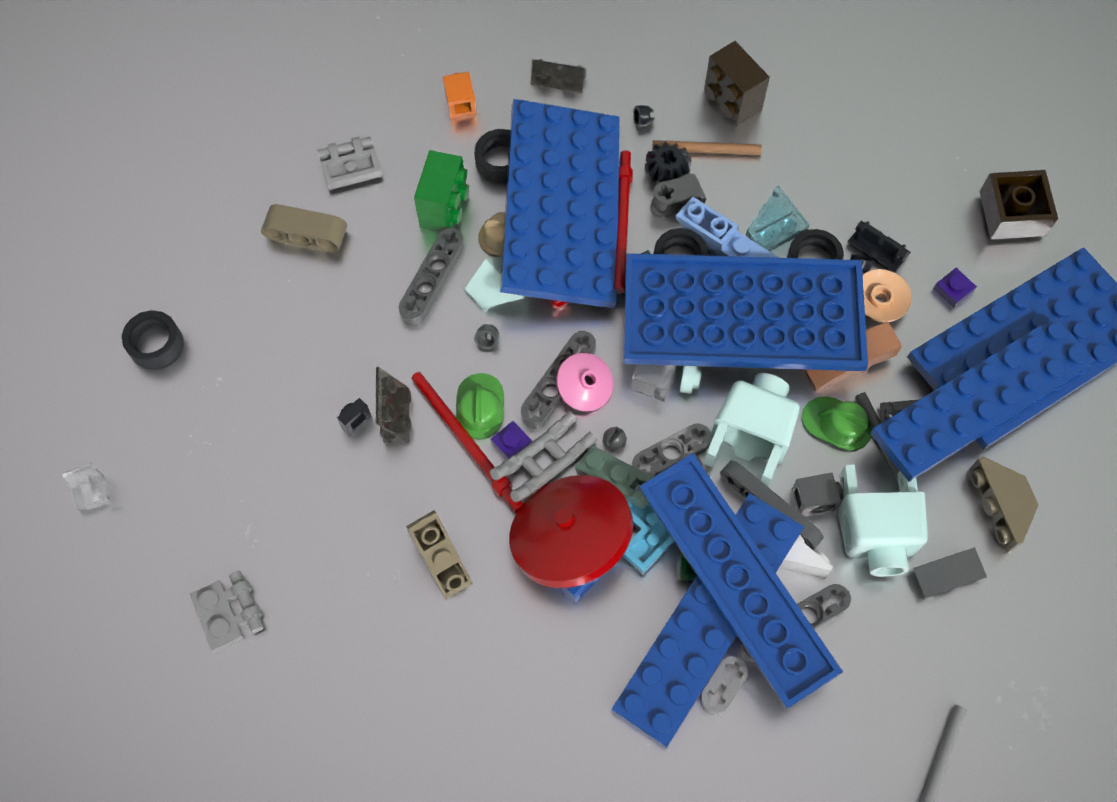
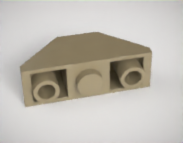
[969,457,1039,553]
[406,510,473,599]

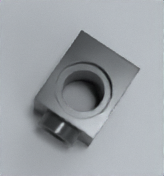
[791,472,843,517]

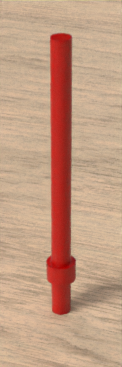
[614,150,633,294]
[411,371,524,513]

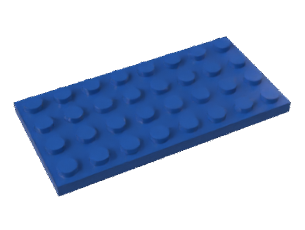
[500,99,620,308]
[907,247,1117,450]
[624,253,868,371]

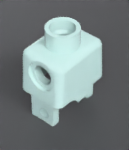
[704,373,800,487]
[837,465,928,577]

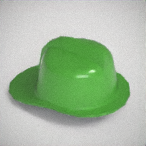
[456,373,504,440]
[802,396,872,451]

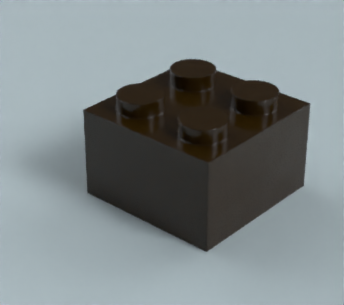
[704,40,770,125]
[979,170,1058,240]

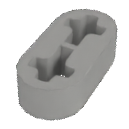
[700,656,748,715]

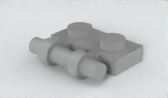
[318,136,382,190]
[190,571,264,653]

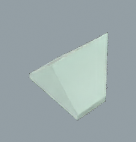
[465,256,524,311]

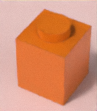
[443,72,477,119]

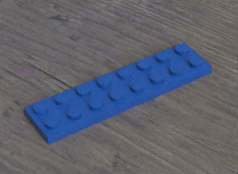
[870,316,1096,482]
[639,453,843,710]
[612,493,804,747]

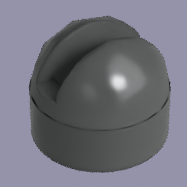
[474,324,499,350]
[602,427,627,453]

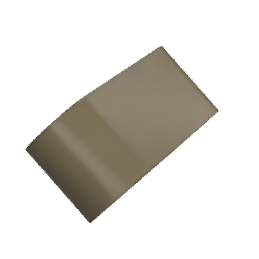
[261,204,347,253]

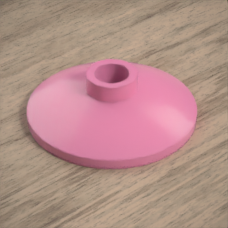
[556,353,613,412]

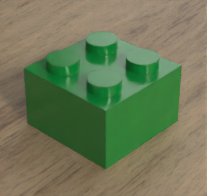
[414,150,469,232]

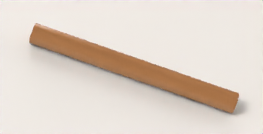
[652,140,762,155]

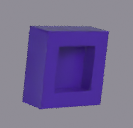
[933,267,977,308]
[490,421,533,460]

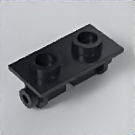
[848,220,911,272]

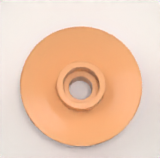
[863,269,912,322]

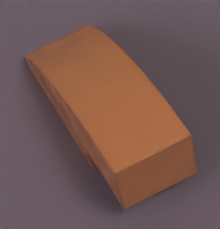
[804,321,902,391]

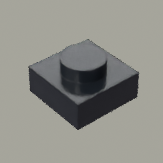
[337,398,372,436]

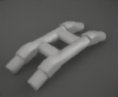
[490,410,598,502]

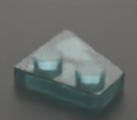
[746,185,810,251]

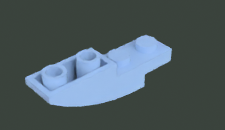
[676,197,779,258]

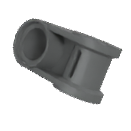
[650,174,707,218]

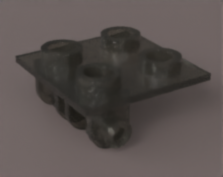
[376,367,412,443]

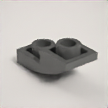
[913,547,987,598]

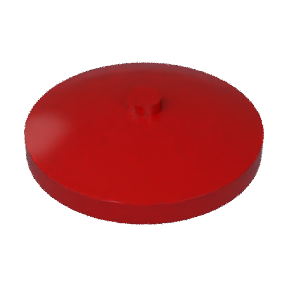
[509,475,633,588]

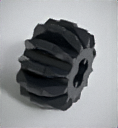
[644,141,692,184]

